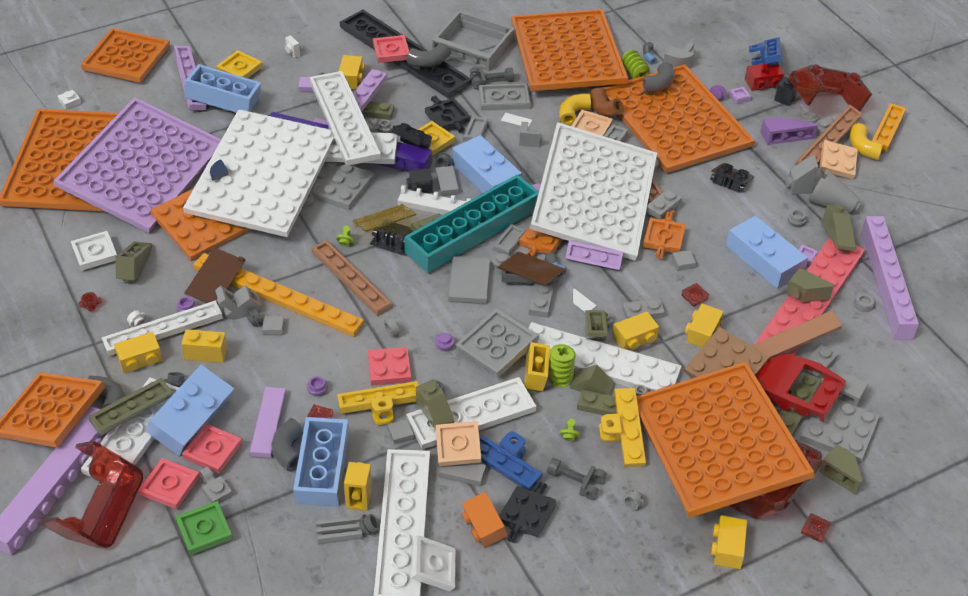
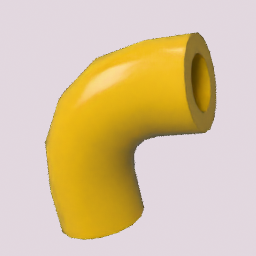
[559,93,591,125]
[850,123,883,160]

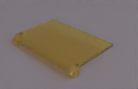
[353,204,416,232]

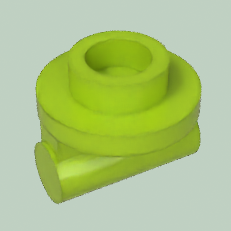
[336,225,355,246]
[559,418,580,441]

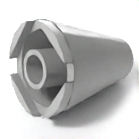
[808,169,861,213]

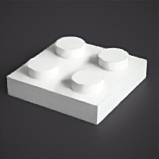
[71,231,117,271]
[411,535,456,592]

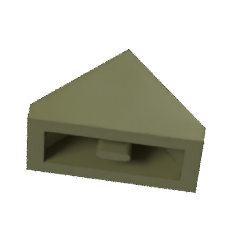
[585,310,608,341]
[570,364,614,395]

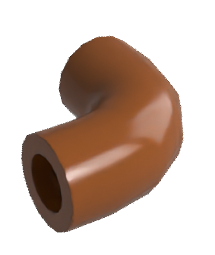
[590,88,624,118]

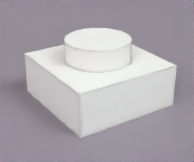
[285,36,300,58]
[58,90,81,109]

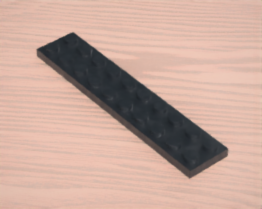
[339,9,472,98]

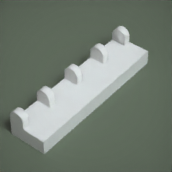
[398,185,471,215]

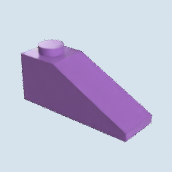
[760,117,818,145]

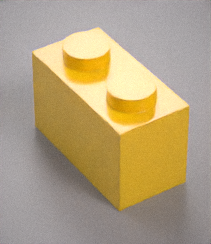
[338,55,365,89]
[685,304,724,348]
[612,311,659,350]
[181,329,228,363]
[114,332,163,373]
[524,342,550,391]
[344,462,372,511]
[711,515,747,569]

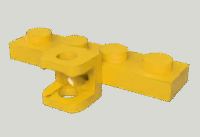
[337,381,419,425]
[599,388,646,467]

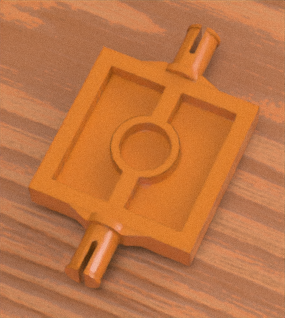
[643,212,686,259]
[519,226,564,257]

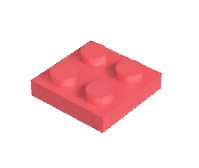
[373,35,409,63]
[368,347,411,386]
[182,424,242,474]
[138,458,200,510]

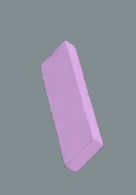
[250,387,286,458]

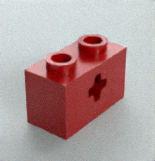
[745,64,785,91]

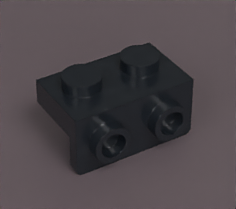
[392,123,432,149]

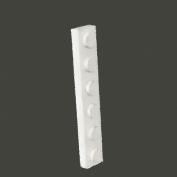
[102,300,223,356]

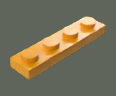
[872,103,906,151]

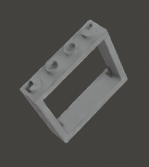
[432,10,515,71]

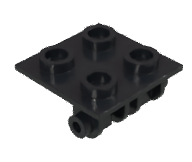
[710,163,754,192]
[370,220,413,255]

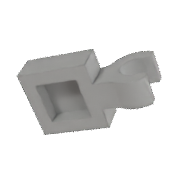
[199,467,233,503]

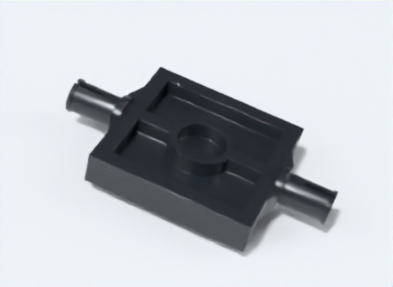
[425,95,471,133]
[499,482,556,543]

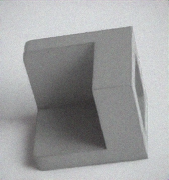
[519,122,541,147]

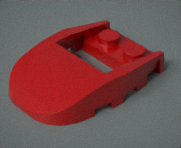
[756,354,846,422]

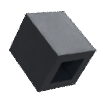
[774,76,799,106]
[406,168,433,194]

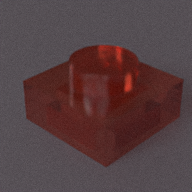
[681,283,709,307]
[307,404,333,419]
[801,513,831,543]

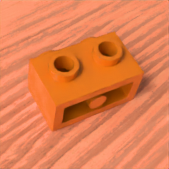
[461,492,508,548]

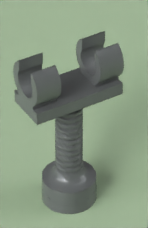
[470,67,514,90]
[547,457,607,500]

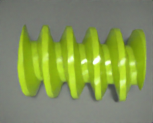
[621,49,650,79]
[548,344,576,387]

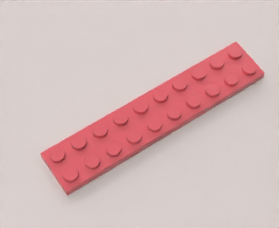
[755,238,865,356]

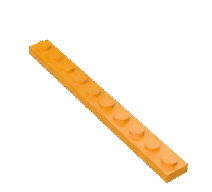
[193,253,364,337]

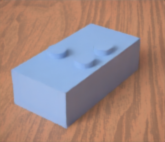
[184,64,261,113]
[452,135,522,193]
[726,216,808,289]
[146,364,234,457]
[293,417,350,506]

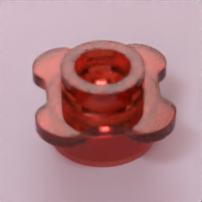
[78,292,102,311]

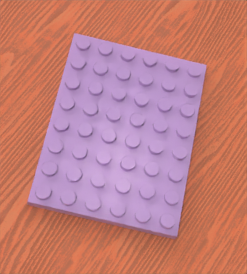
[54,97,221,233]

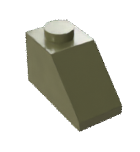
[786,268,834,302]
[416,379,454,430]
[819,444,863,495]

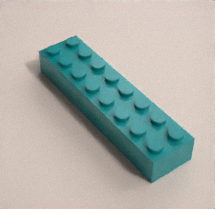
[404,174,539,273]

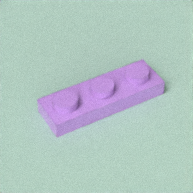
[565,240,624,270]

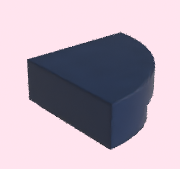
[210,159,229,181]

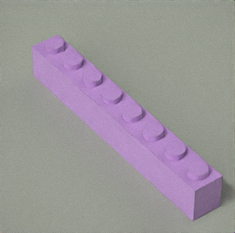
[861,216,919,340]
[0,406,109,556]

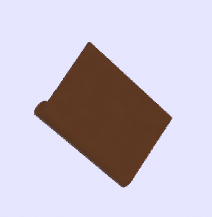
[184,247,246,304]
[498,251,566,286]

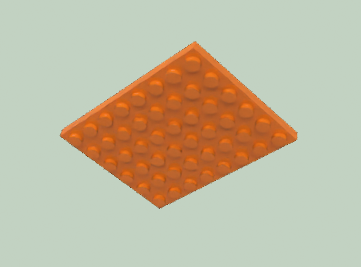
[511,9,628,91]
[603,64,755,173]
[0,109,119,212]
[636,362,814,518]

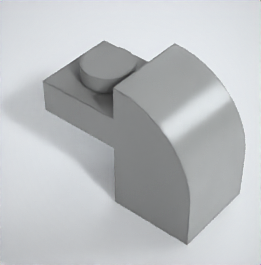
[663,41,696,69]
[215,285,262,319]

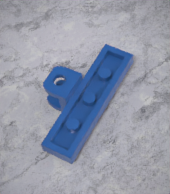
[749,37,782,65]
[479,431,542,490]

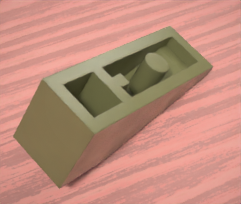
[821,204,856,251]
[116,241,152,282]

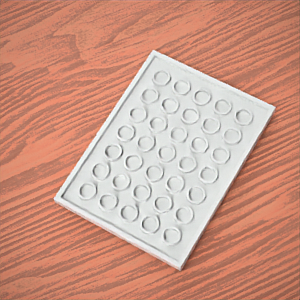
[183,109,335,237]
[529,122,657,261]

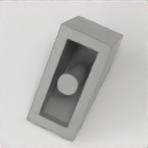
[786,155,818,194]
[821,374,869,407]

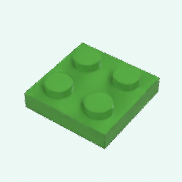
[175,501,233,555]

